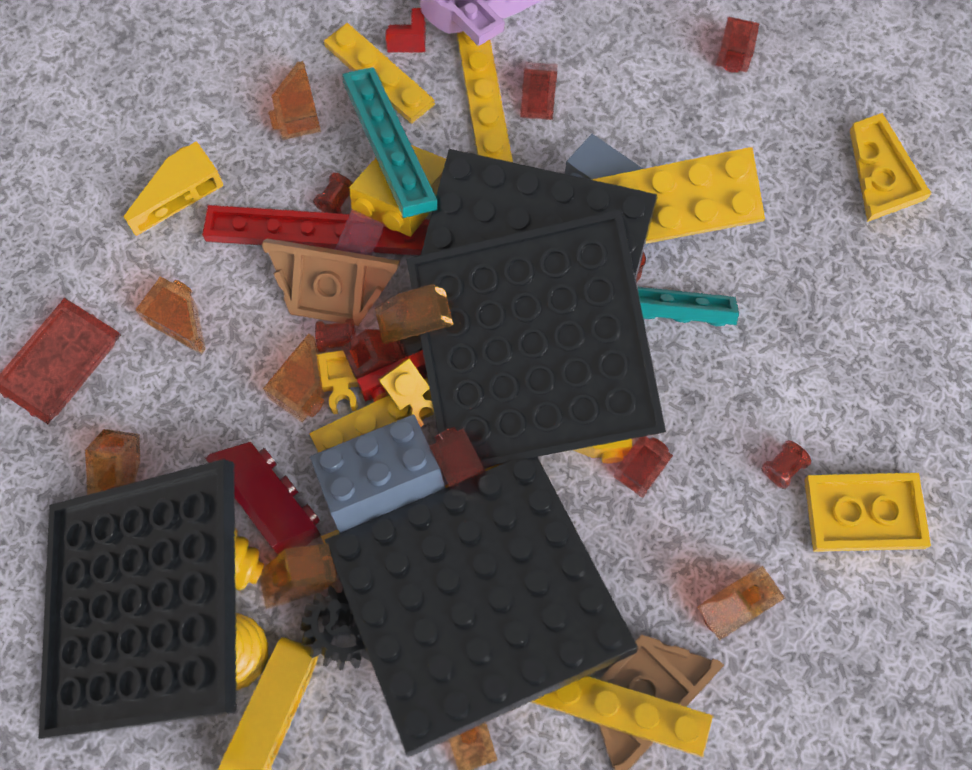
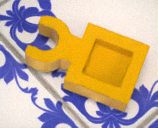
[318,349,359,414]
[378,358,434,427]

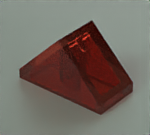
[520,62,558,120]

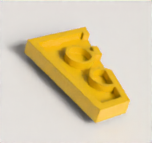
[849,113,931,222]

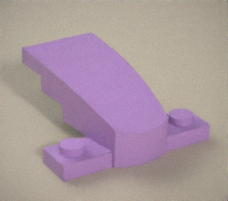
[420,0,541,46]

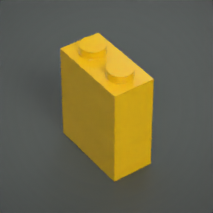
[349,145,446,237]

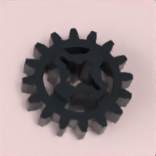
[300,586,370,671]

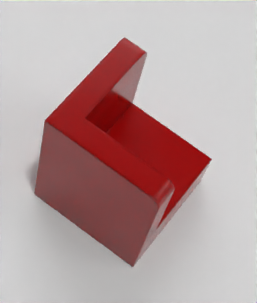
[385,8,426,53]

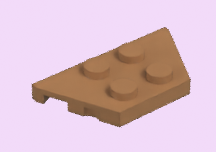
[262,238,400,326]
[598,635,724,770]

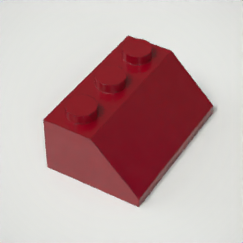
[205,442,321,562]

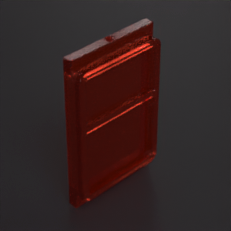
[0,298,121,425]

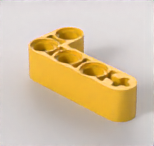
[218,637,319,770]

